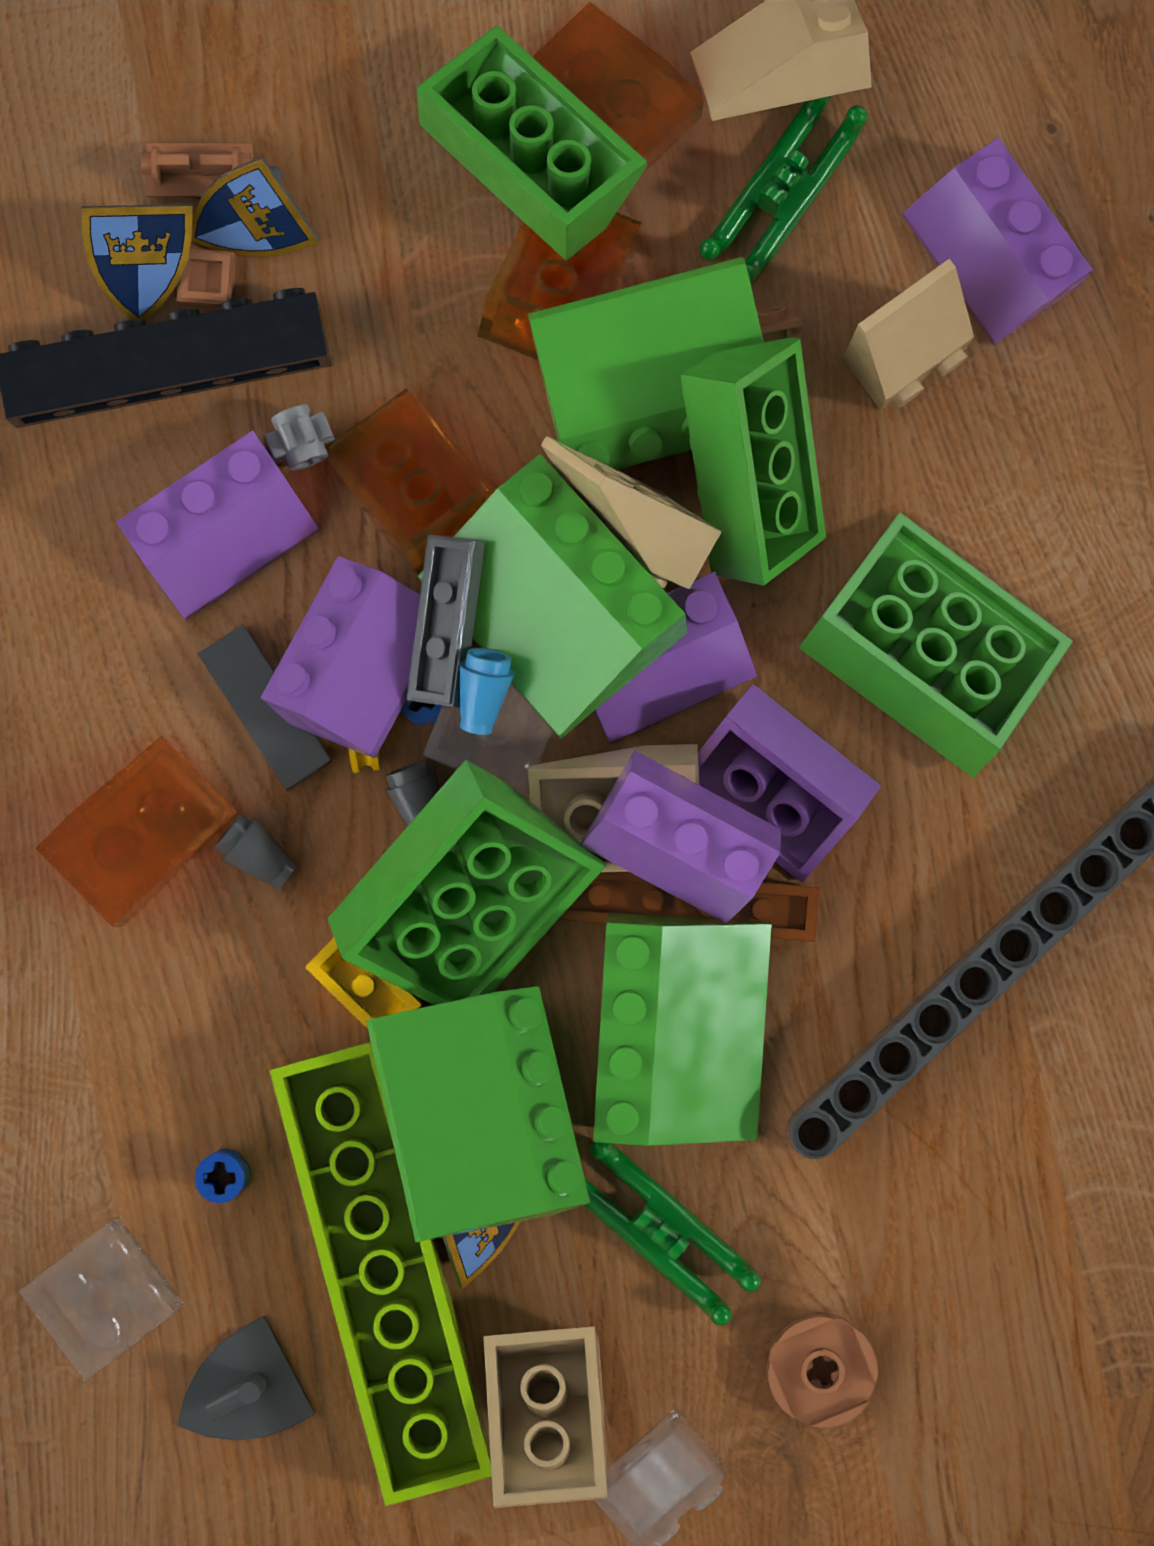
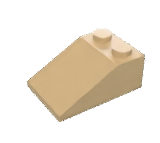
[690,0,872,121]
[842,259,974,410]
[541,436,722,589]
[528,744,699,872]
[483,1326,608,1508]

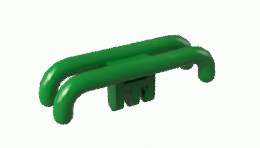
[699,96,868,284]
[584,1141,761,1326]

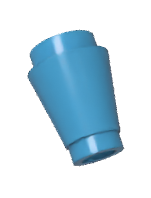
[459,648,515,735]

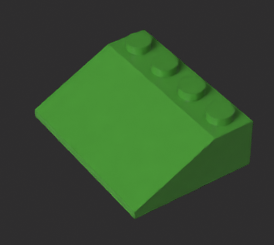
[528,257,764,470]
[418,454,687,739]
[798,513,1073,778]
[327,759,606,1005]
[593,913,772,1146]
[366,986,590,1242]

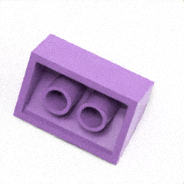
[902,137,1093,345]
[116,430,320,620]
[261,556,420,758]
[595,572,757,744]
[698,684,881,883]
[580,750,781,923]

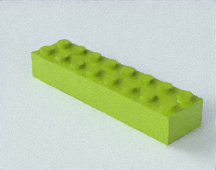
[269,1041,492,1506]

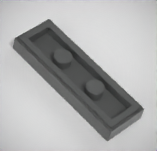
[407,535,485,707]
[198,625,333,791]

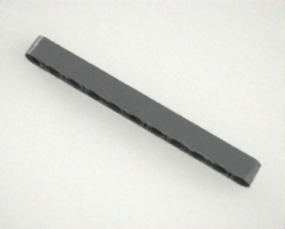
[786,777,1154,1159]

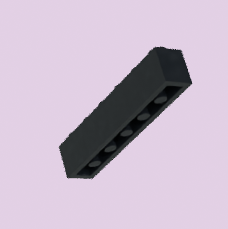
[0,288,332,428]

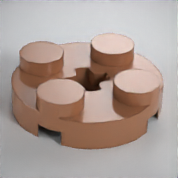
[766,1314,878,1428]

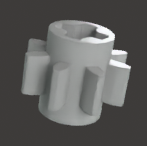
[264,404,335,471]

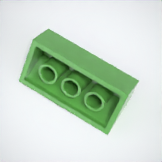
[417,25,647,261]
[680,337,826,586]

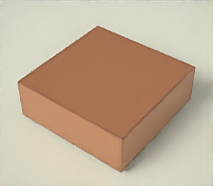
[176,249,237,308]

